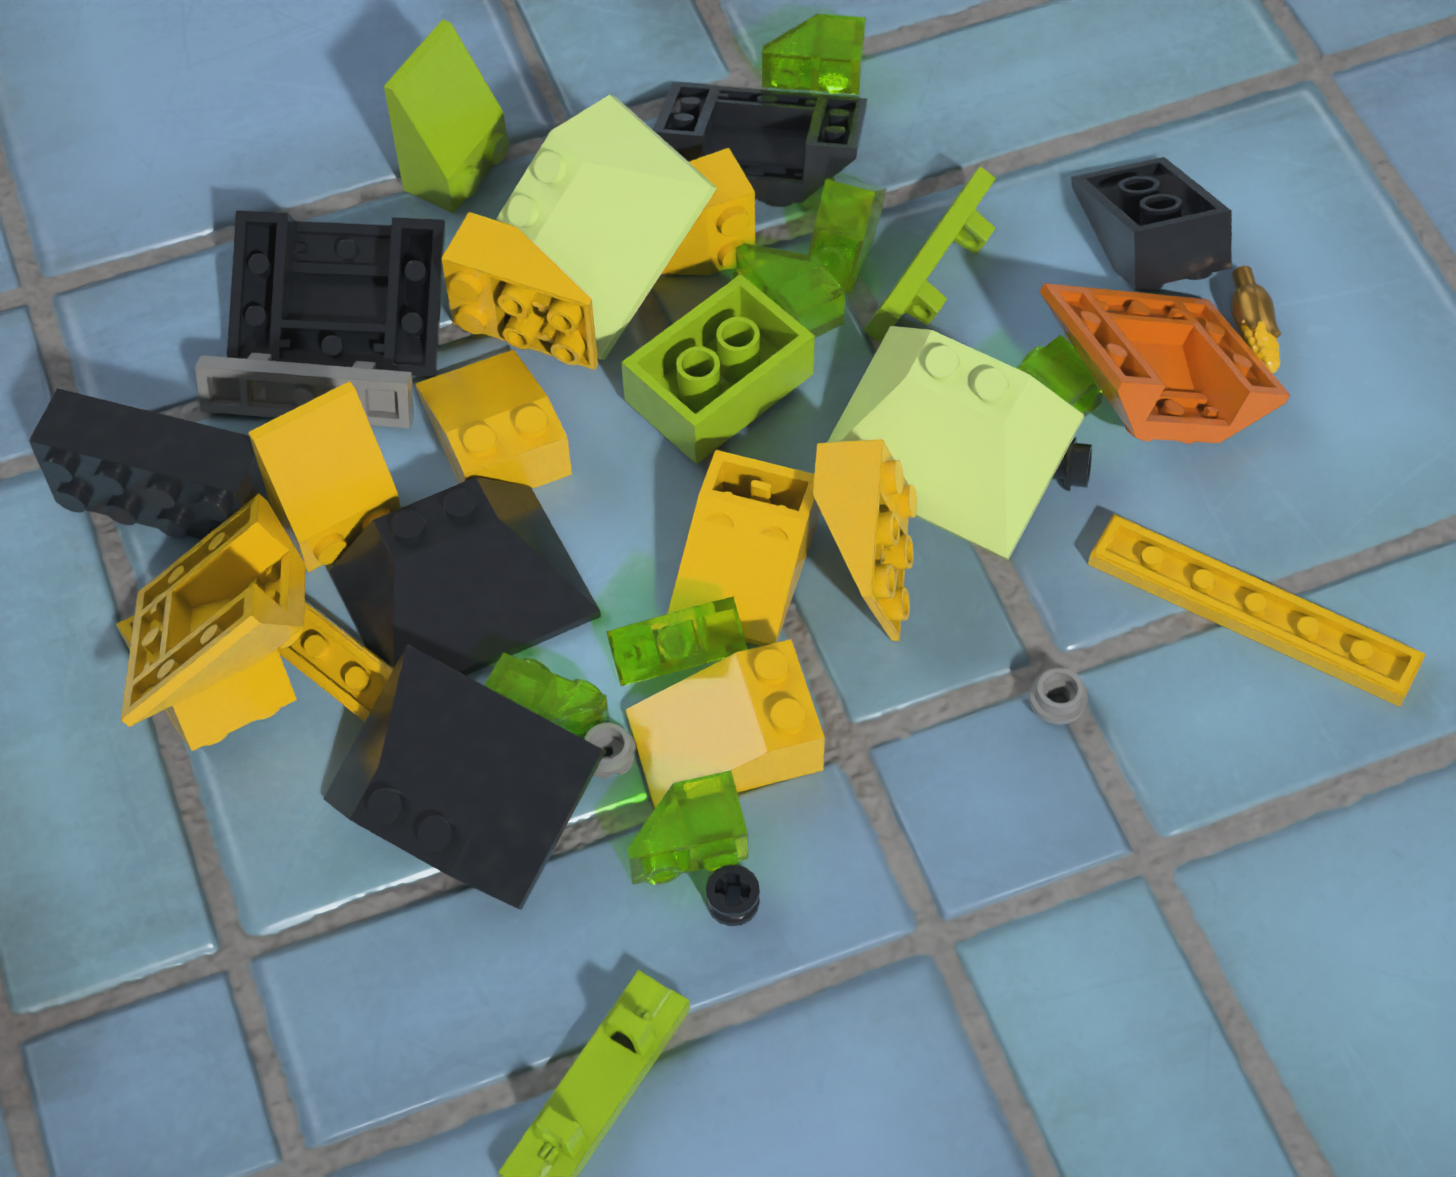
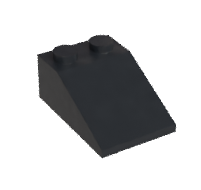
[1071,157,1232,291]

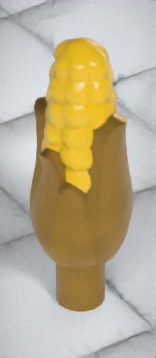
[1231,266,1282,374]

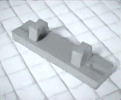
[195,353,414,429]

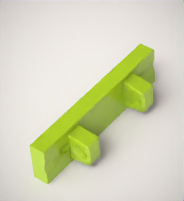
[863,166,996,342]
[498,970,691,1177]

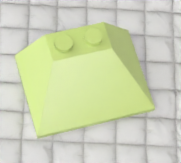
[496,95,717,360]
[814,326,1084,561]

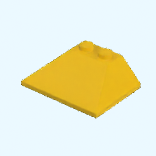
[121,493,306,727]

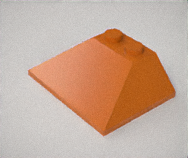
[1040,283,1290,444]

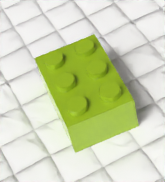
[621,274,815,464]

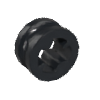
[706,864,760,926]

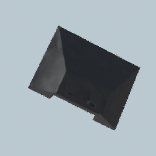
[653,82,867,207]
[227,211,446,378]
[329,477,601,675]
[323,644,606,910]

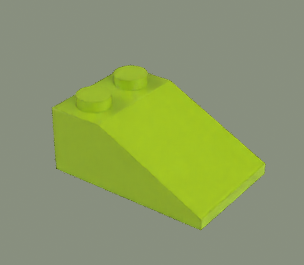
[384,19,509,213]

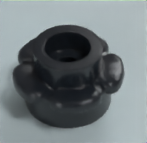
[1054,437,1092,491]

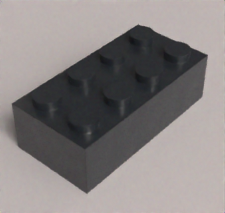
[29,388,271,540]

